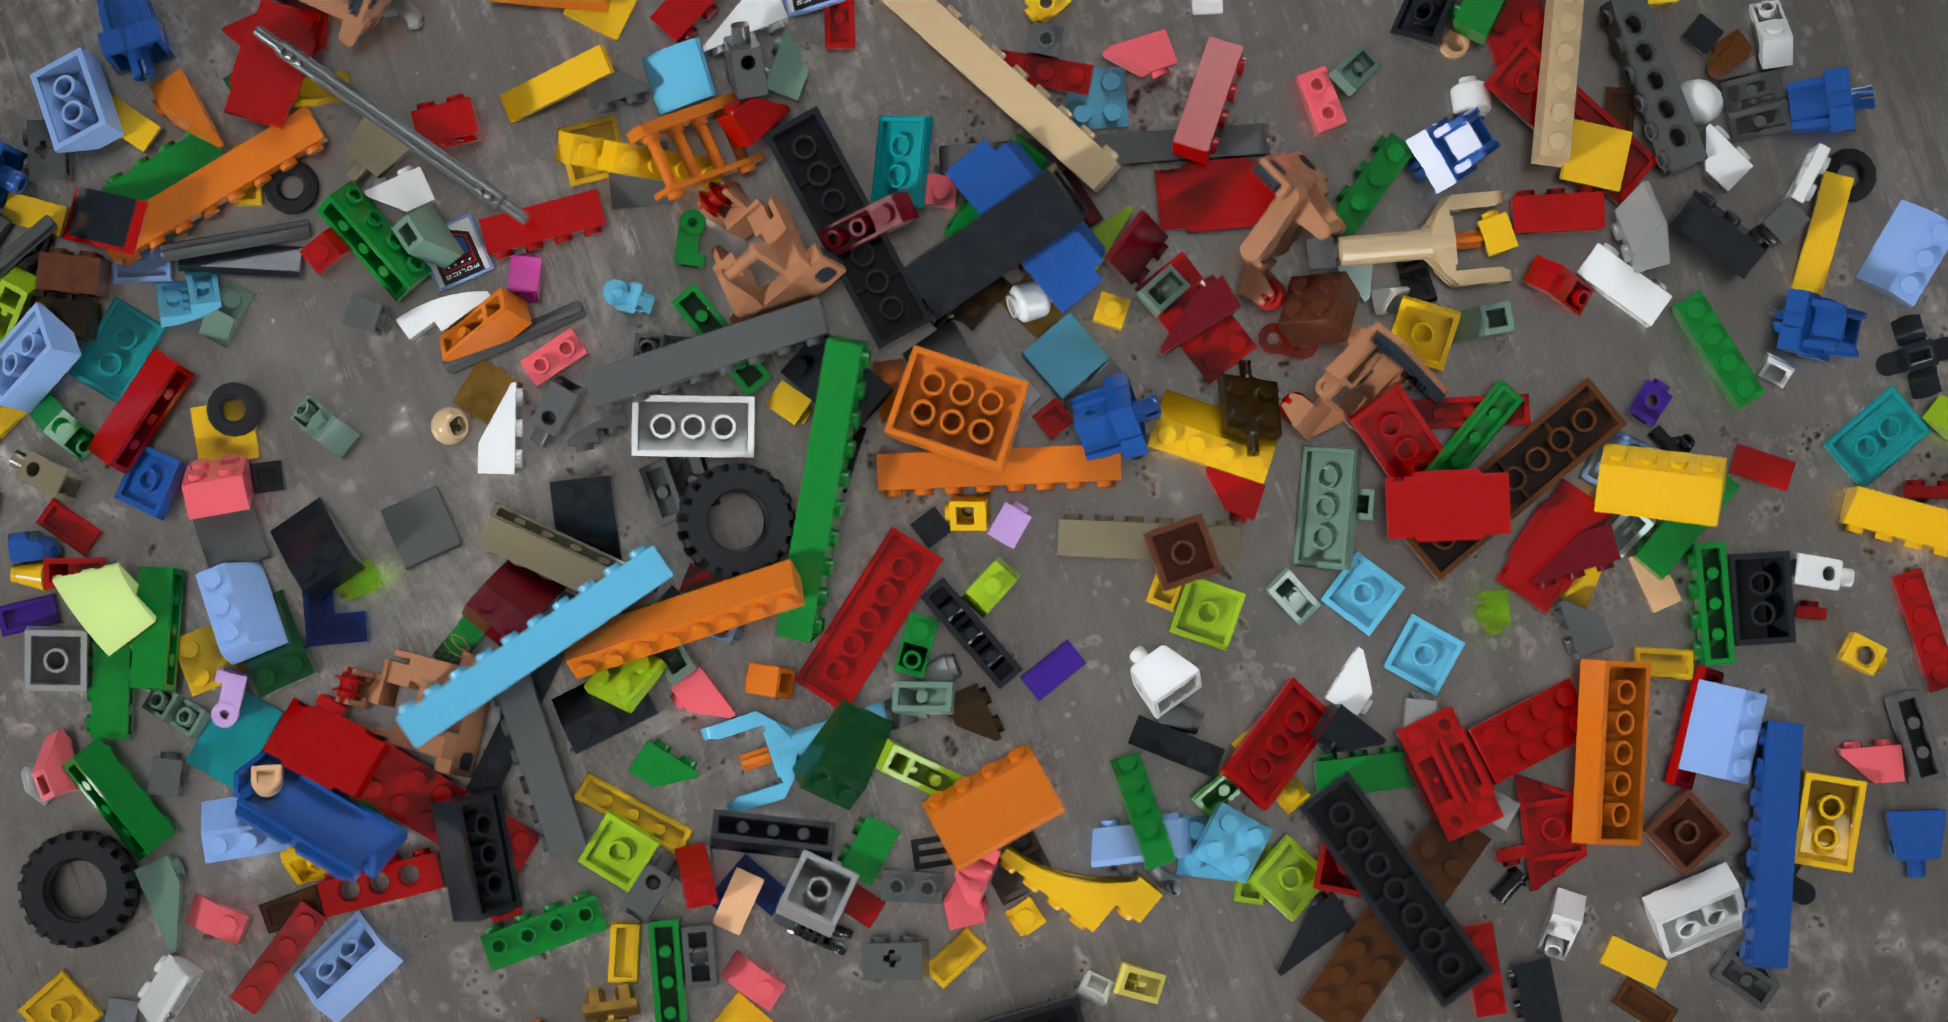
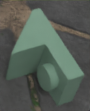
[1328,44,1382,97]
[199,280,255,348]
[1265,567,1321,626]
[653,644,699,686]
[891,681,956,719]

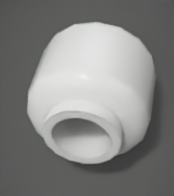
[1450,76,1492,120]
[1006,279,1052,322]

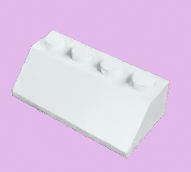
[631,395,756,458]

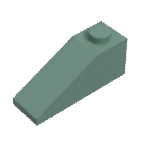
[134,854,186,954]

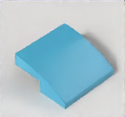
[641,37,717,116]
[155,272,221,328]
[1021,312,1110,400]

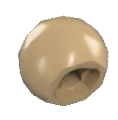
[431,407,469,445]

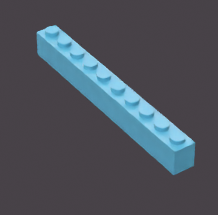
[395,544,674,750]

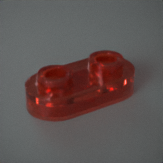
[1258,323,1319,359]

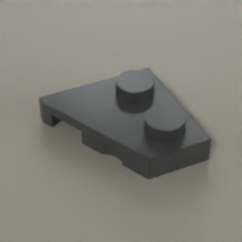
[1711,928,1780,1011]

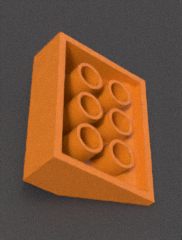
[884,345,1030,475]
[922,743,1065,871]

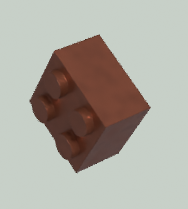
[36,247,111,299]
[1278,271,1360,347]
[1142,513,1222,592]
[1643,788,1731,876]

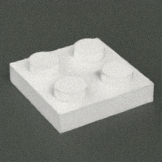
[1783,143,1831,206]

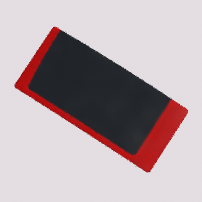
[62,186,149,255]

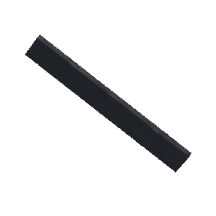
[466,590,576,792]

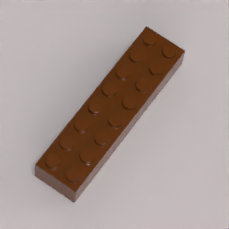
[1402,377,1628,581]
[1297,815,1491,1022]

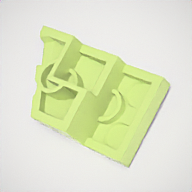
[52,563,157,656]

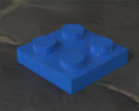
[114,445,188,520]

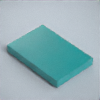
[870,115,933,208]
[68,296,169,403]
[1822,385,1932,488]
[185,690,285,789]

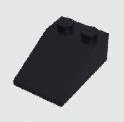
[780,335,894,436]
[550,475,622,560]
[270,497,365,603]

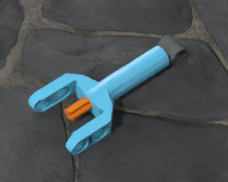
[700,698,919,812]

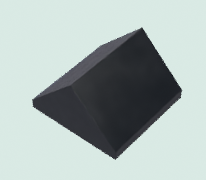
[1390,0,1457,52]

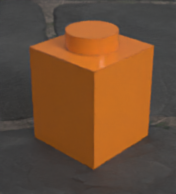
[745,662,796,699]

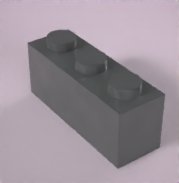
[1883,689,1946,786]

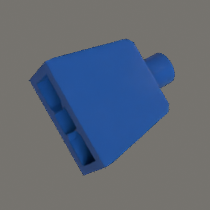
[1882,808,1946,878]

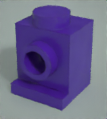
[1624,378,1673,428]

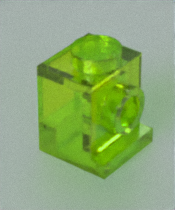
[336,559,385,602]
[1474,589,1511,634]

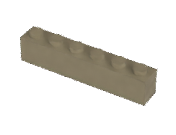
[476,502,659,614]
[1057,514,1242,564]

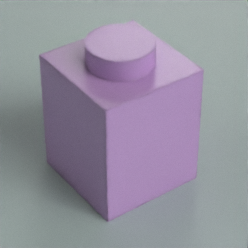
[987,500,1032,549]

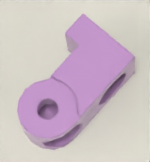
[211,666,249,728]

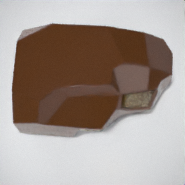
[1707,29,1755,80]

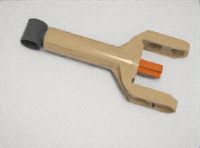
[1306,191,1512,288]

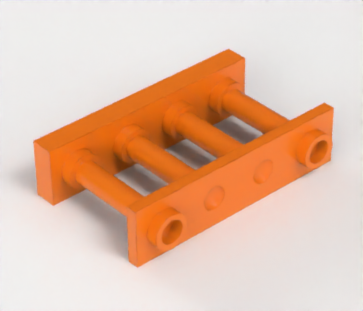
[626,92,766,201]

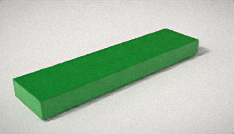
[1424,379,1525,471]

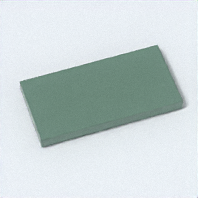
[1293,445,1362,571]

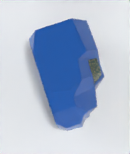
[8,530,61,564]

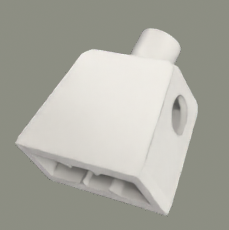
[1791,553,1855,591]
[1130,645,1202,719]

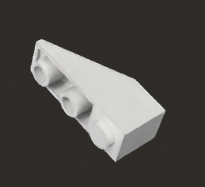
[702,0,789,57]
[478,382,524,474]

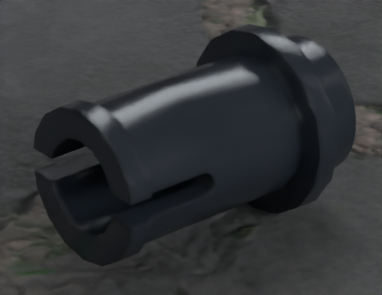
[1490,866,1528,905]

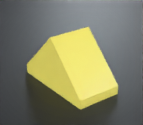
[1112,961,1167,1004]

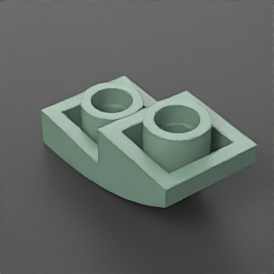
[142,691,211,740]

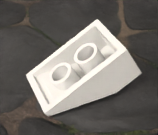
[137,952,205,1022]

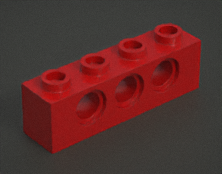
[317,847,447,918]

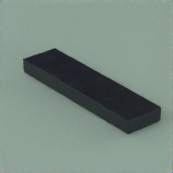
[178,240,303,278]

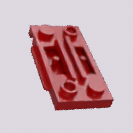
[224,0,321,130]
[1154,157,1277,233]
[1385,469,1511,542]
[1495,478,1612,613]
[263,698,390,800]
[1395,705,1504,843]

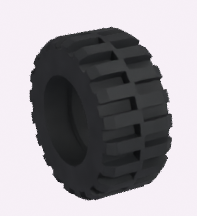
[676,463,796,579]
[17,830,141,949]

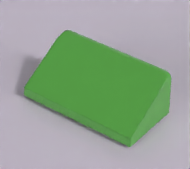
[1191,773,1241,819]

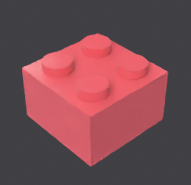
[181,453,254,520]

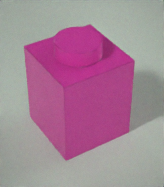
[507,253,543,303]

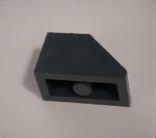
[1310,704,1387,754]

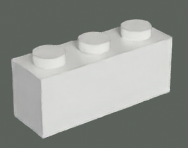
[1574,243,1673,328]

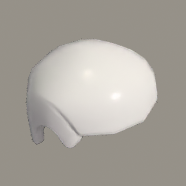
[1680,79,1724,126]

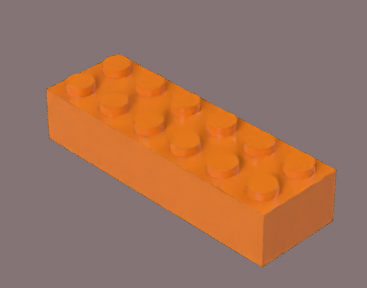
[1571,659,1651,846]

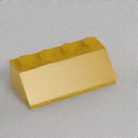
[1148,389,1277,484]
[1594,443,1727,527]
[1838,486,1948,558]

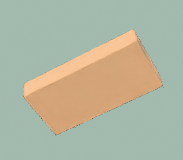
[1628,557,1682,613]
[712,867,765,936]

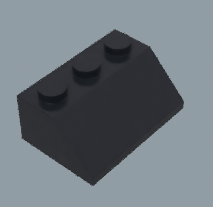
[1670,189,1769,279]
[1728,551,1796,646]
[552,682,661,754]

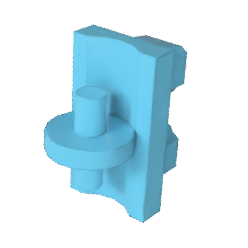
[602,279,656,314]

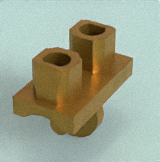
[582,984,641,1022]

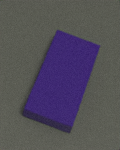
[0,593,64,637]
[1020,639,1086,701]

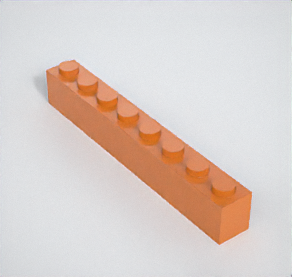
[106,106,329,266]
[876,445,1122,497]
[564,559,805,679]

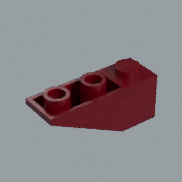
[818,190,919,256]
[1528,524,1621,589]

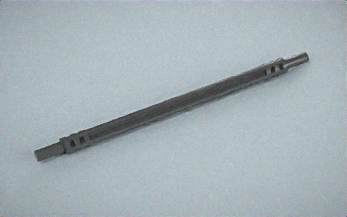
[253,25,530,225]

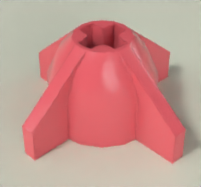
[954,848,1002,908]

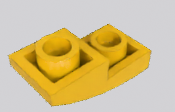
[112,95,162,153]

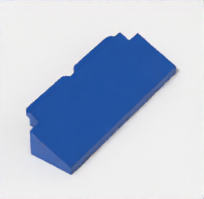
[944,139,1106,313]
[233,751,408,882]

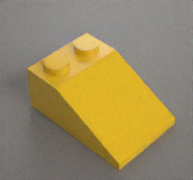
[1795,770,1867,873]

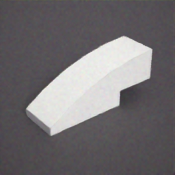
[395,291,491,341]

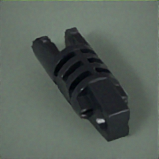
[774,914,853,956]

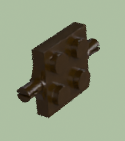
[932,276,1013,332]
[1217,359,1282,457]

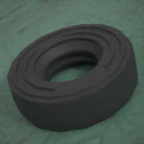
[1821,148,1877,203]
[264,160,319,214]
[206,382,262,437]

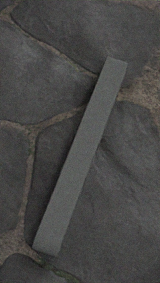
[939,123,1271,176]

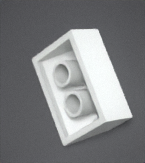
[1642,862,1746,960]

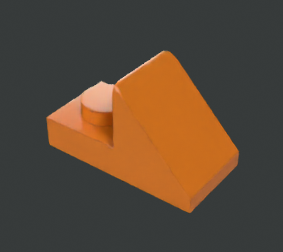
[873,358,905,423]

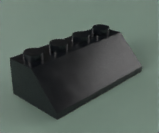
[431,787,522,922]

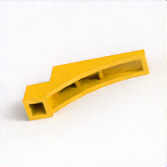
[554,131,726,188]
[999,844,1163,932]

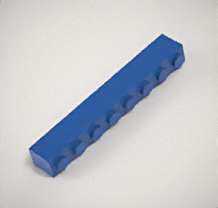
[1740,720,1804,970]

